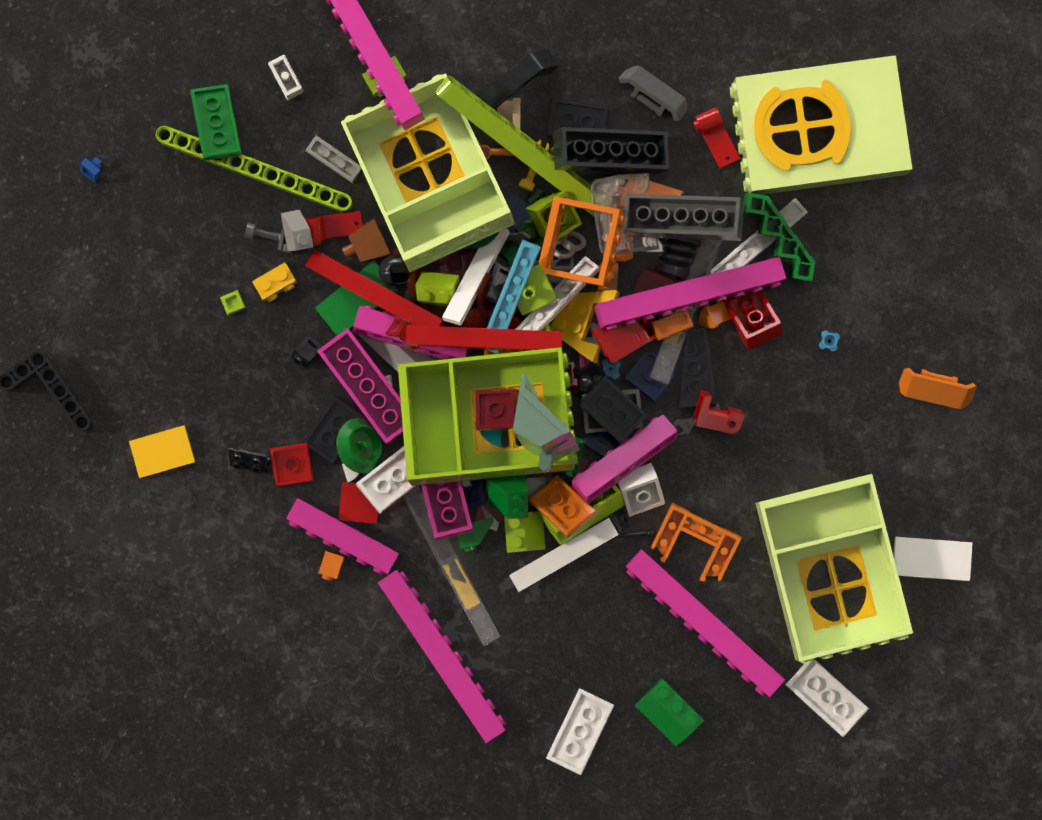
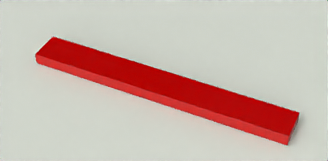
[305,249,444,326]
[405,325,562,351]

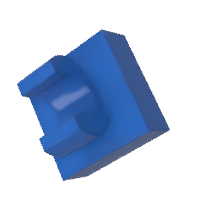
[80,157,102,183]

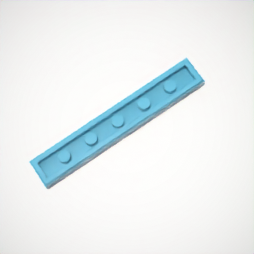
[487,240,541,354]

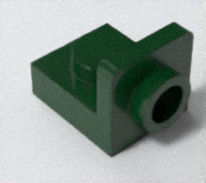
[514,218,544,247]

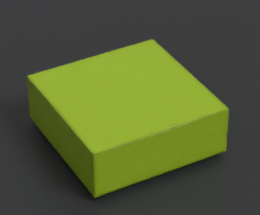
[220,290,245,315]

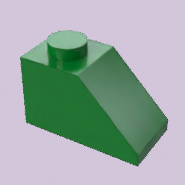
[457,518,494,552]

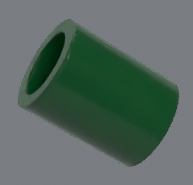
[525,186,545,205]

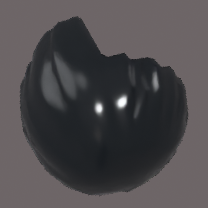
[379,254,409,286]

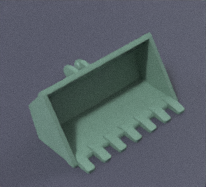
[513,373,580,473]

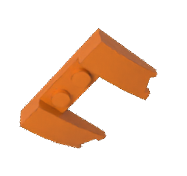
[651,503,741,581]

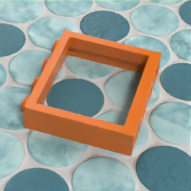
[539,196,625,288]

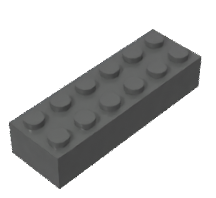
[623,194,744,241]

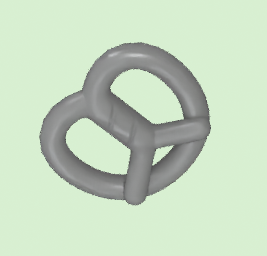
[554,231,587,260]

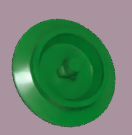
[337,418,384,473]

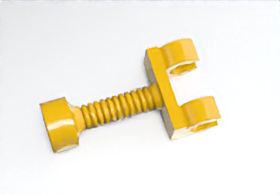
[518,140,549,192]

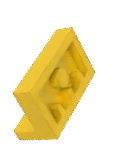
[252,262,297,302]

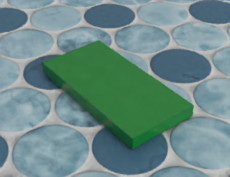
[190,84,241,161]
[315,260,398,336]

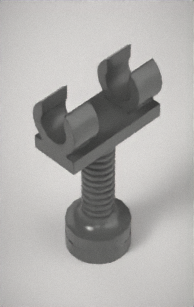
[245,223,293,254]

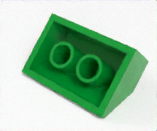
[635,678,704,746]

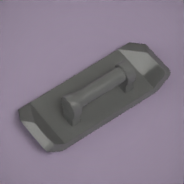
[619,66,688,121]

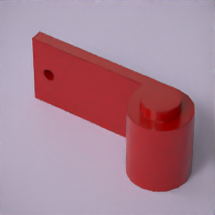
[693,107,740,169]
[305,211,363,245]

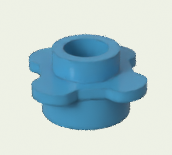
[819,331,840,352]
[602,359,621,379]

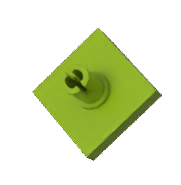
[505,264,558,316]

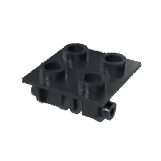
[229,448,270,473]

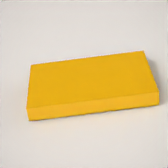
[129,425,195,478]

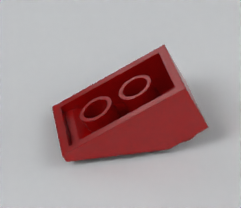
[724,290,783,351]

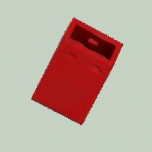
[591,318,657,364]

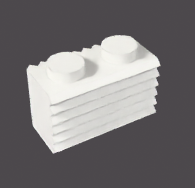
[268,55,303,100]

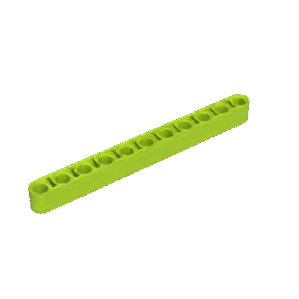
[435,76,610,218]
[156,126,353,213]

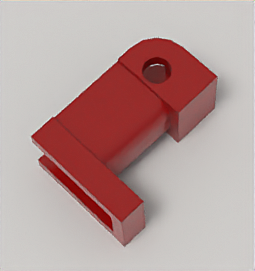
[692,390,745,434]

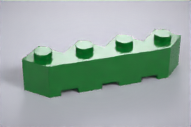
[744,193,815,281]

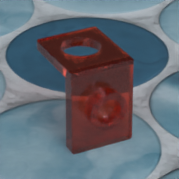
[385,319,418,351]

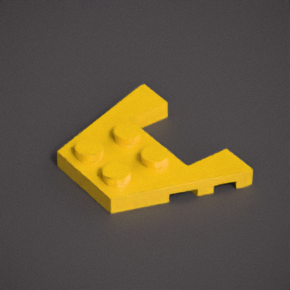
[550,290,620,363]

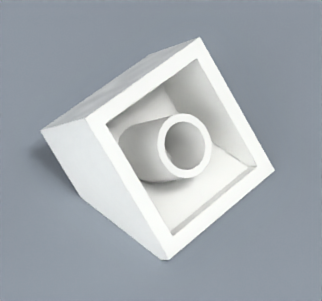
[618,463,665,517]

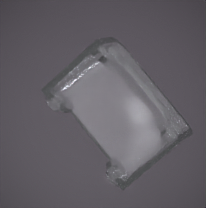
[591,173,659,255]

